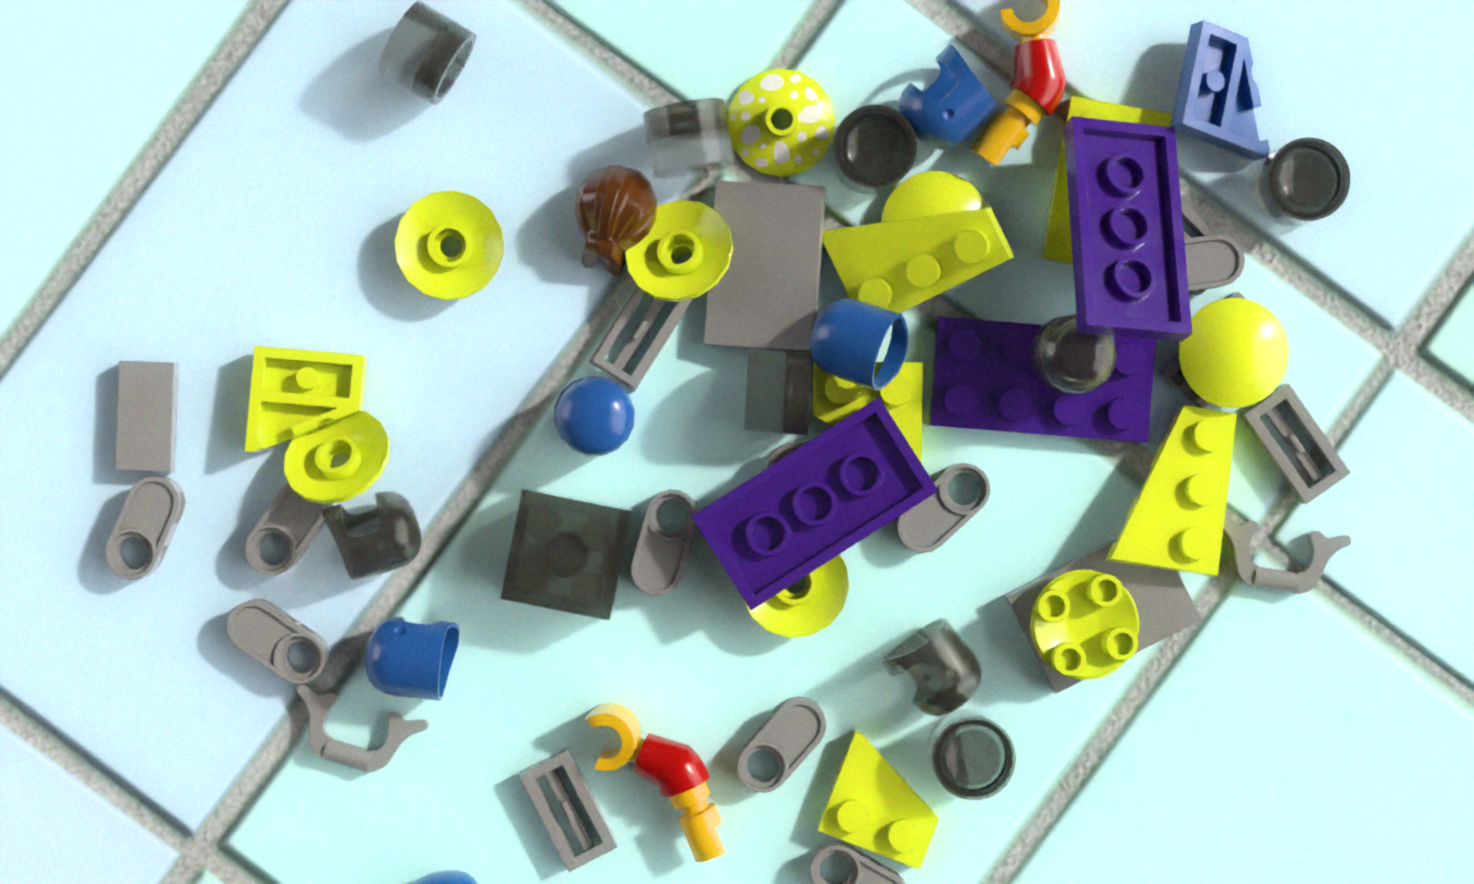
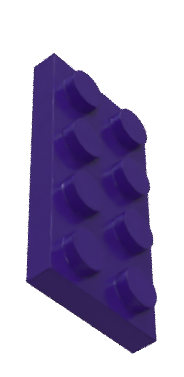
[1063,116,1193,342]
[928,316,1156,443]
[691,397,939,610]

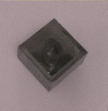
[500,488,634,621]

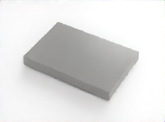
[704,180,826,352]
[1004,538,1202,694]

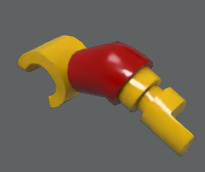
[969,0,1067,167]
[585,702,725,862]

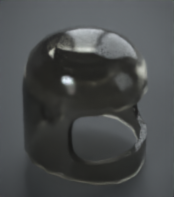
[1029,314,1117,395]
[322,490,422,582]
[879,617,982,716]

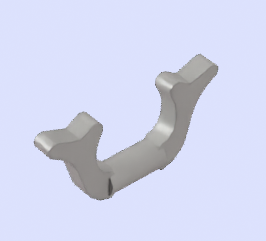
[1223,517,1352,594]
[296,683,429,772]

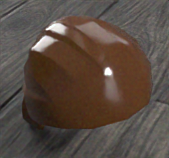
[575,165,657,276]

